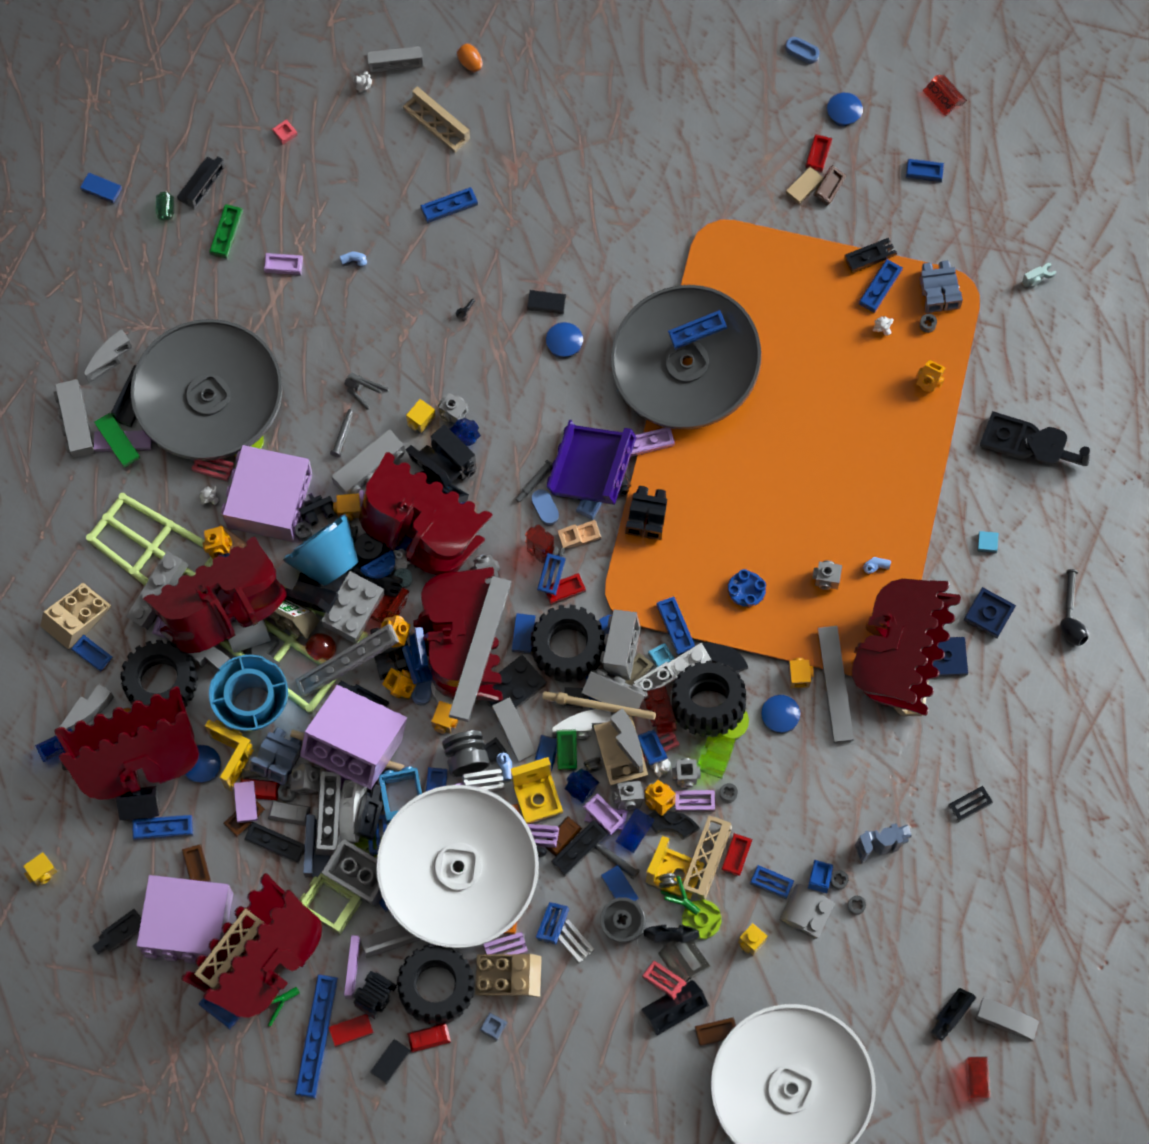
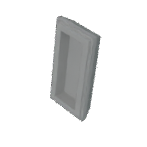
[268,800,311,826]

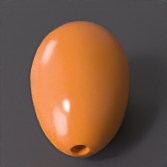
[457,44,482,72]

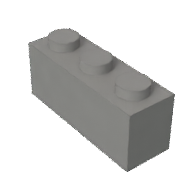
[582,668,647,717]

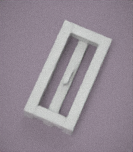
[462,769,505,792]
[553,920,594,963]

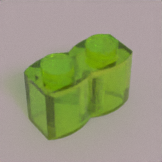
[698,734,736,779]

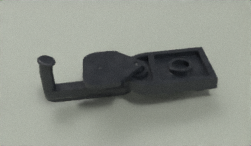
[980,411,1090,466]

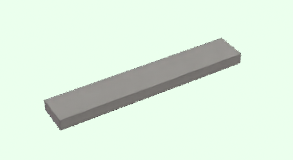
[295,624,399,697]
[818,626,854,743]

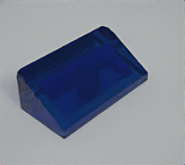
[35,729,73,763]
[616,808,655,853]

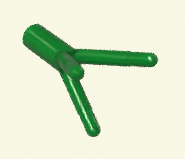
[660,876,701,916]
[268,987,300,1027]

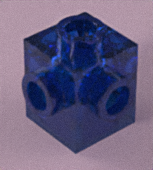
[449,417,481,447]
[564,768,600,803]

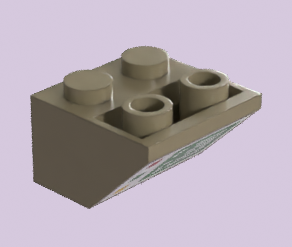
[269,598,320,639]

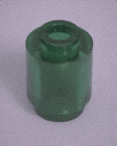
[155,192,174,220]

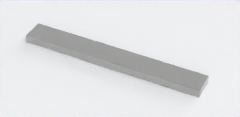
[449,576,511,722]

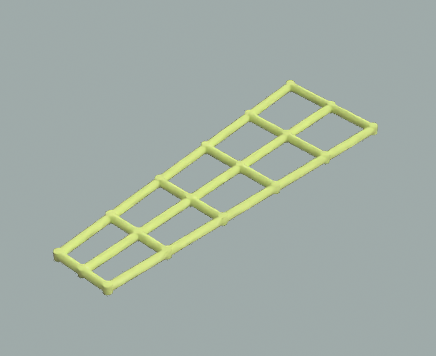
[86,493,368,714]

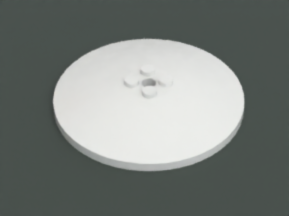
[377,785,539,948]
[711,1004,876,1144]

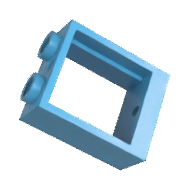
[379,767,422,825]

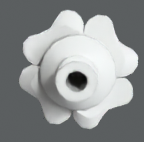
[353,71,372,93]
[873,316,894,336]
[199,486,219,505]
[393,549,410,570]
[650,759,671,777]

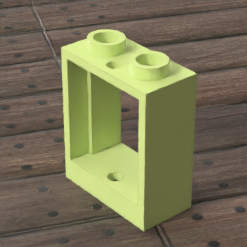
[299,873,362,935]

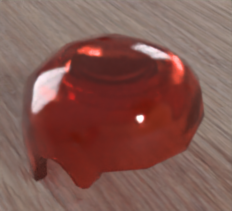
[305,633,336,661]

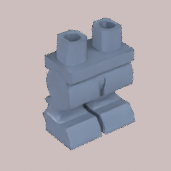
[920,260,963,313]
[250,727,302,785]
[855,823,912,863]

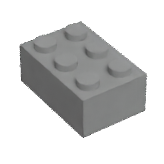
[322,571,384,644]
[601,609,641,681]
[322,839,382,907]

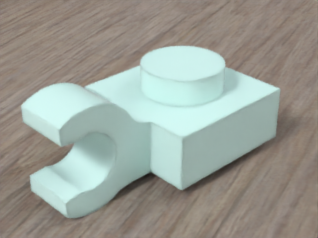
[1022,263,1056,288]

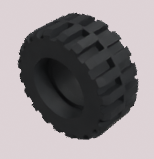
[531,604,605,682]
[120,640,198,708]
[672,661,746,737]
[396,944,475,1025]

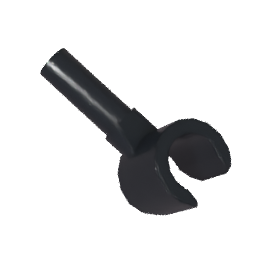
[456,298,475,321]

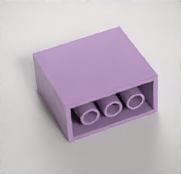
[221,445,312,542]
[300,685,407,790]
[137,875,233,964]

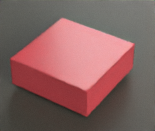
[272,119,297,144]

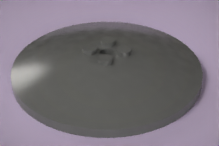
[611,285,762,430]
[131,319,283,461]

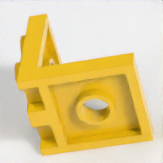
[205,719,254,791]
[510,757,563,824]
[646,836,705,901]

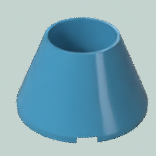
[283,514,358,586]
[209,655,288,731]

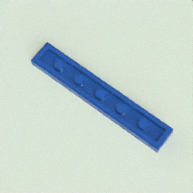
[295,974,338,1099]

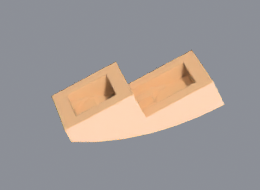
[558,520,602,549]

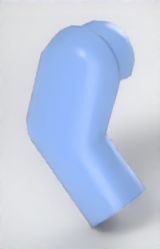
[339,251,367,266]
[863,557,891,574]
[496,753,512,781]

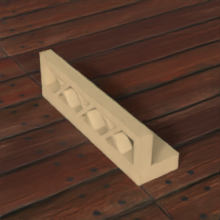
[403,87,470,152]
[683,816,732,900]
[195,909,264,990]

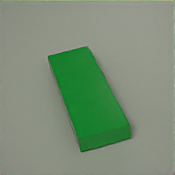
[209,204,243,259]
[94,412,140,468]

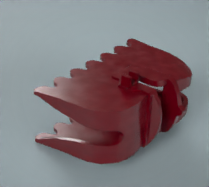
[359,452,493,575]
[143,536,287,653]
[413,567,503,702]
[852,578,961,716]
[54,687,199,800]
[181,873,322,1018]

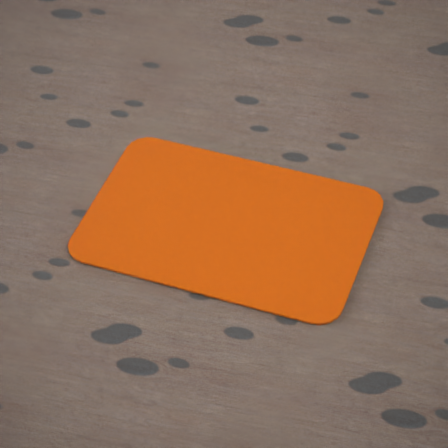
[605,219,980,676]

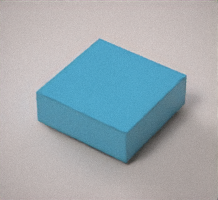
[977,531,999,553]
[648,643,675,668]

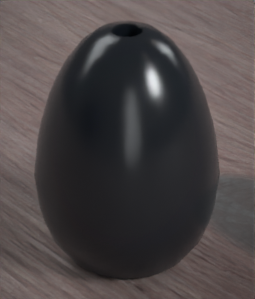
[1060,617,1089,646]

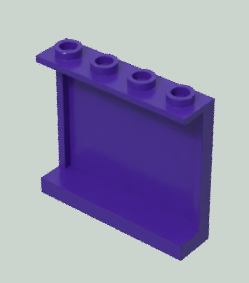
[547,420,637,505]

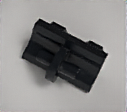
[299,493,335,527]

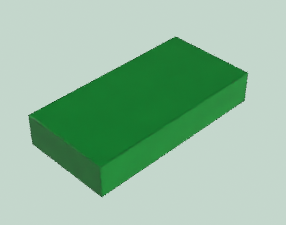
[557,729,577,769]

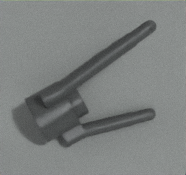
[344,373,389,409]

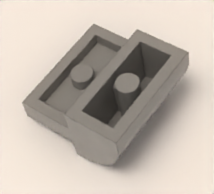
[229,619,271,653]
[780,884,835,938]

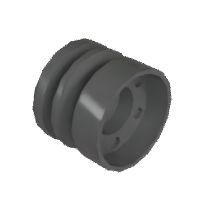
[442,730,490,777]

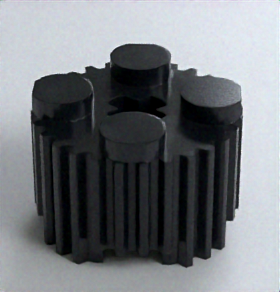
[353,971,397,1019]

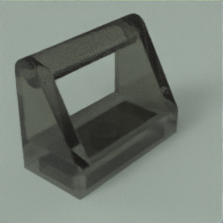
[658,940,710,983]

